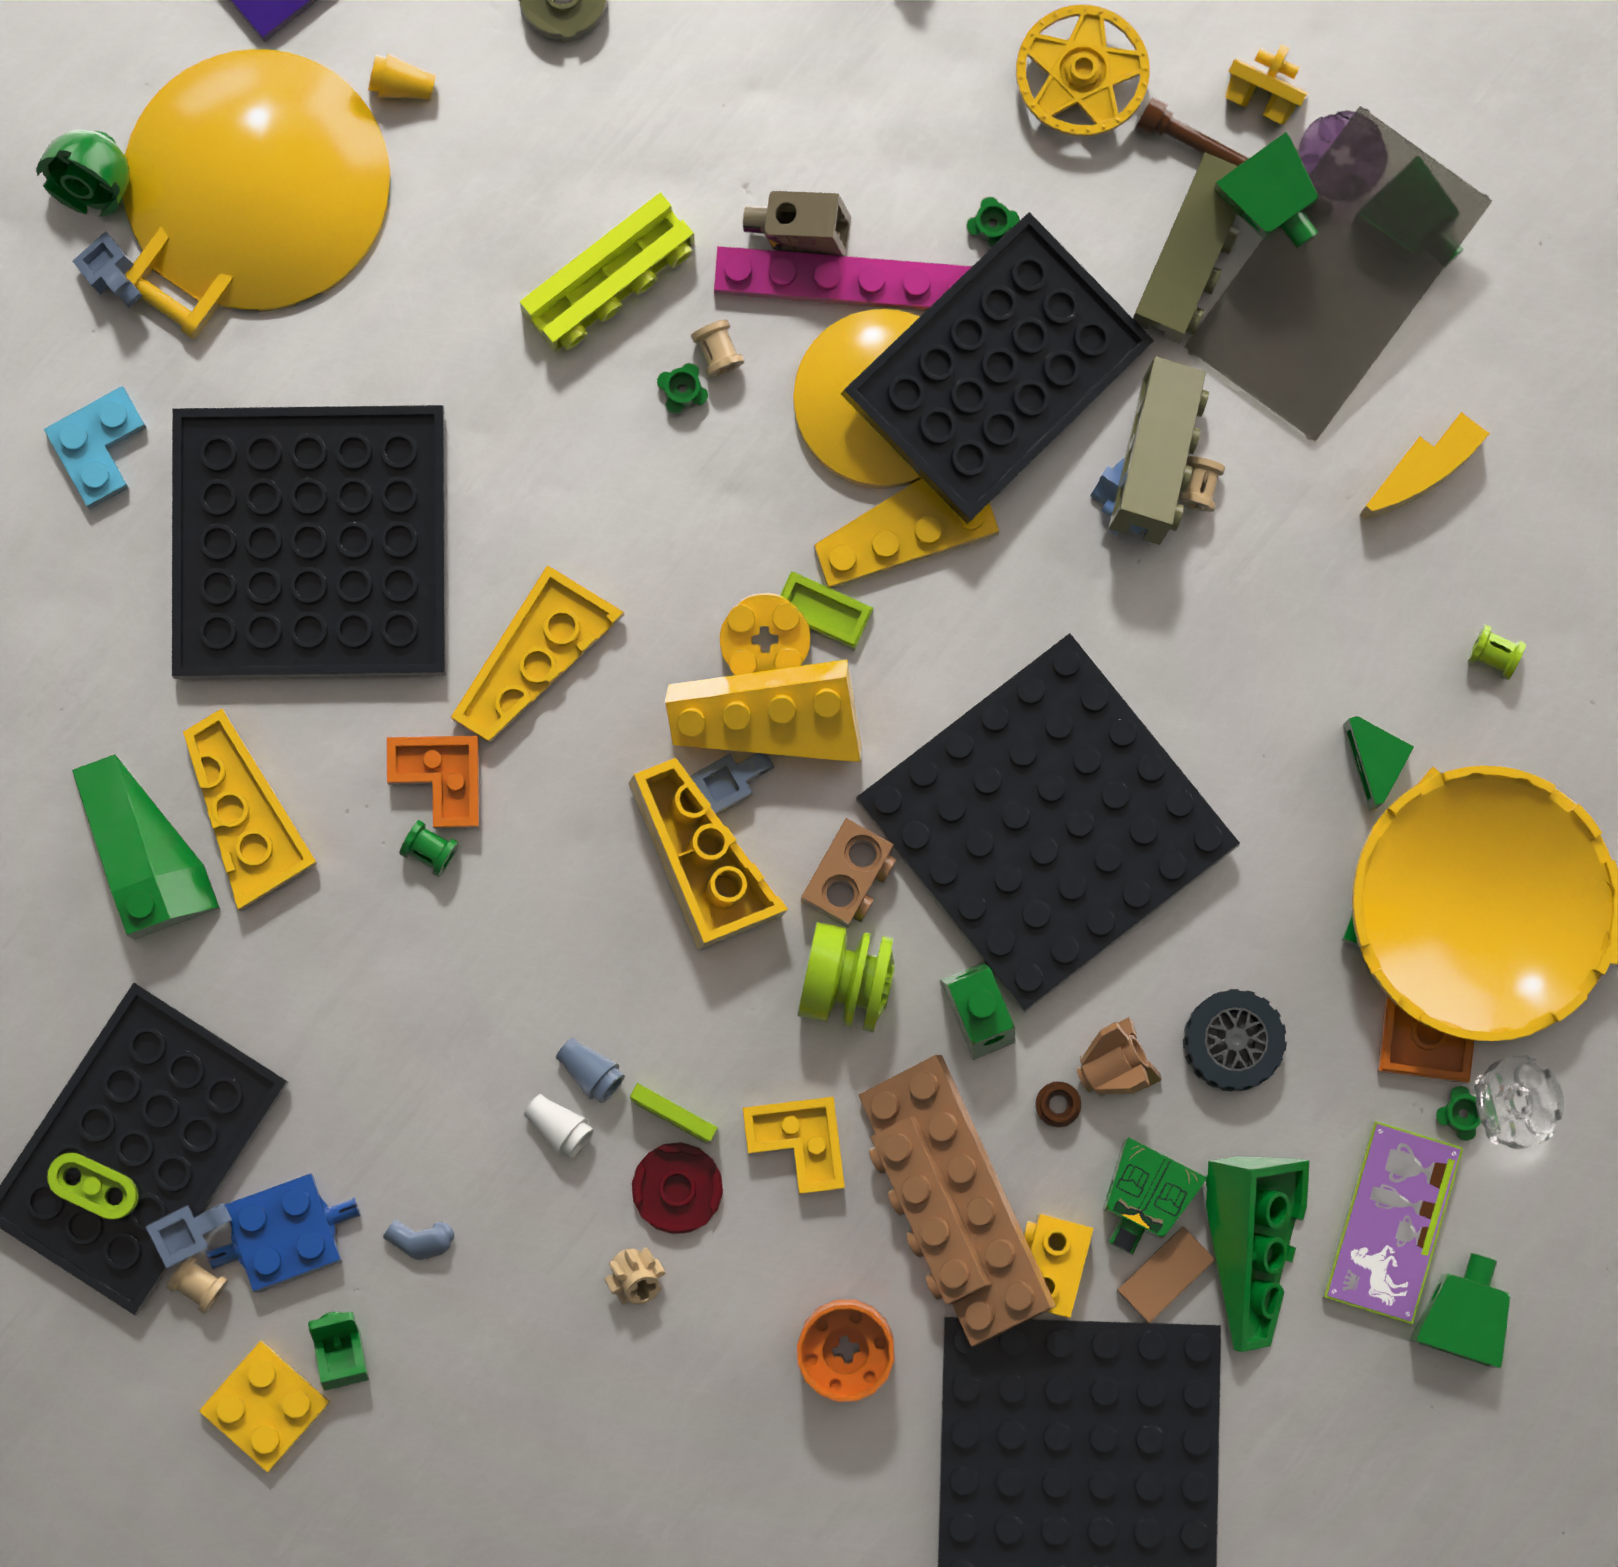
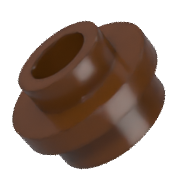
[1035,1081,1081,1128]

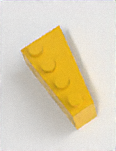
[665,659,862,762]
[628,758,788,950]

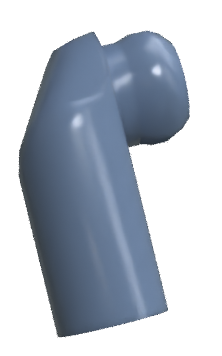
[383,1219,454,1260]

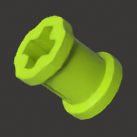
[1467,624,1526,680]

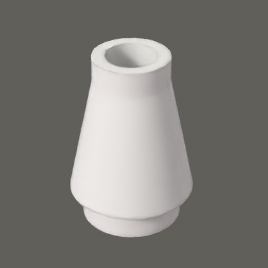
[524,1094,594,1158]

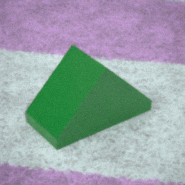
[1343,716,1414,811]

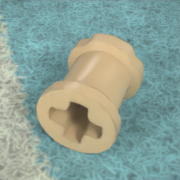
[691,320,744,378]
[1177,456,1225,512]
[166,1256,228,1314]

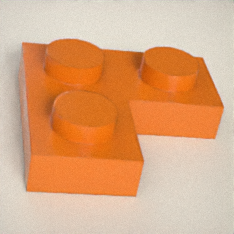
[387,736,480,829]

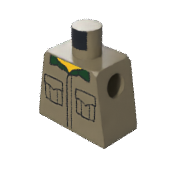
[743,191,851,256]

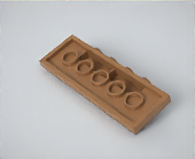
[858,1055,1056,1347]

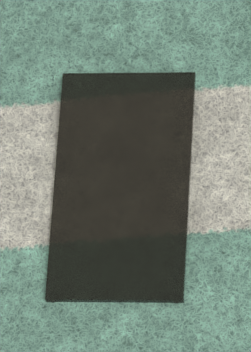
[1184,106,1492,442]

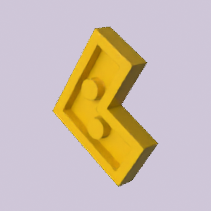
[743,1097,845,1194]

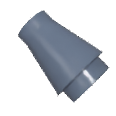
[556,1038,625,1103]

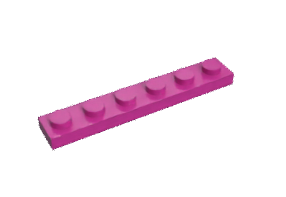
[714,246,972,311]

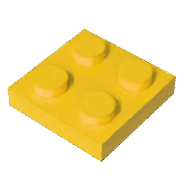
[199,1341,331,1473]

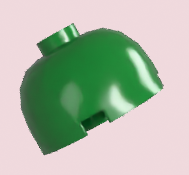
[36,130,130,217]

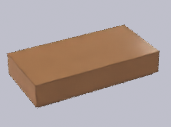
[1117,1226,1215,1323]

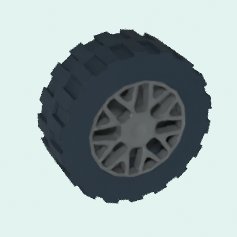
[1183,989,1287,1092]

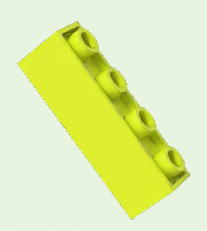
[519,192,695,353]

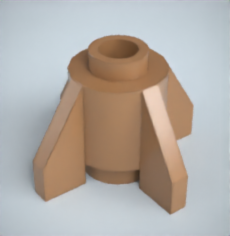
[1077,1017,1162,1097]

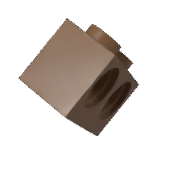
[801,818,897,928]

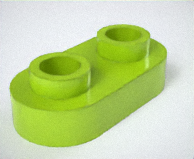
[47,1153,138,1220]

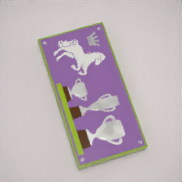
[1322,1121,1463,1325]

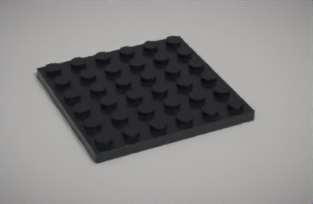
[172,405,446,679]
[856,633,1240,1013]
[937,1317,1221,1567]

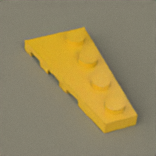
[814,478,999,589]
[451,565,625,743]
[183,708,318,911]

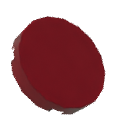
[632,1142,723,1234]

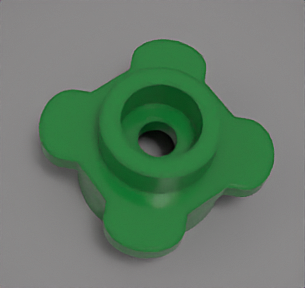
[966,197,1020,248]
[657,363,708,414]
[1436,1086,1491,1141]

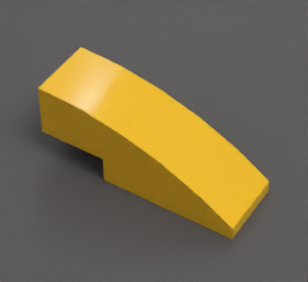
[1360,412,1490,520]

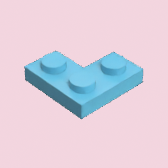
[44,386,147,510]

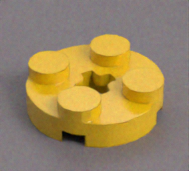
[720,593,811,675]

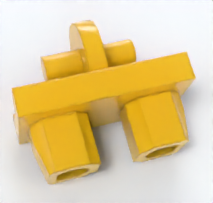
[1225,44,1308,125]

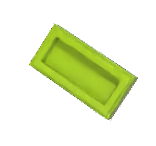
[780,571,873,651]
[629,1083,718,1144]

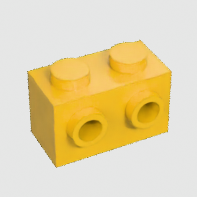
[1023,1214,1094,1318]

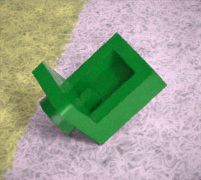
[308,1312,369,1391]

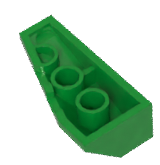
[72,754,220,940]
[1206,1156,1310,1352]

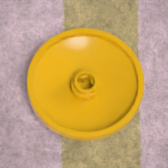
[793,309,922,489]

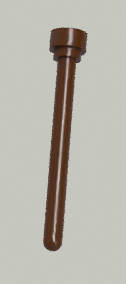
[1136,96,1333,218]

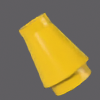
[368,54,436,101]

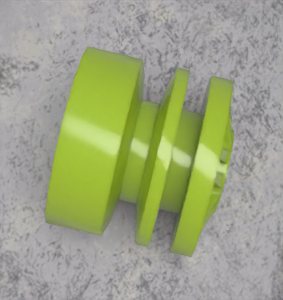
[797,922,895,1032]

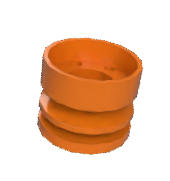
[797,1299,894,1402]

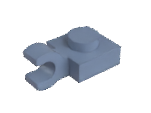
[73,231,142,308]
[691,753,775,815]
[146,1202,232,1269]

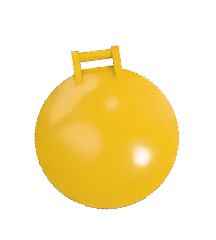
[123,49,391,339]
[1352,765,1618,1041]

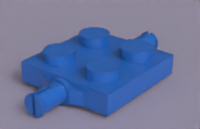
[206,1173,361,1293]

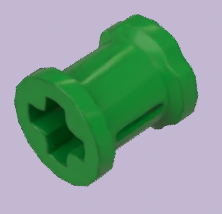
[399,820,459,877]

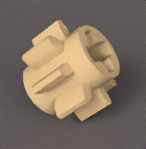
[604,1247,666,1305]

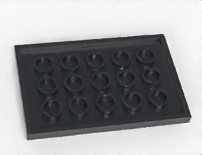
[841,212,1154,524]
[0,982,289,1315]

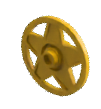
[1016,5,1150,137]

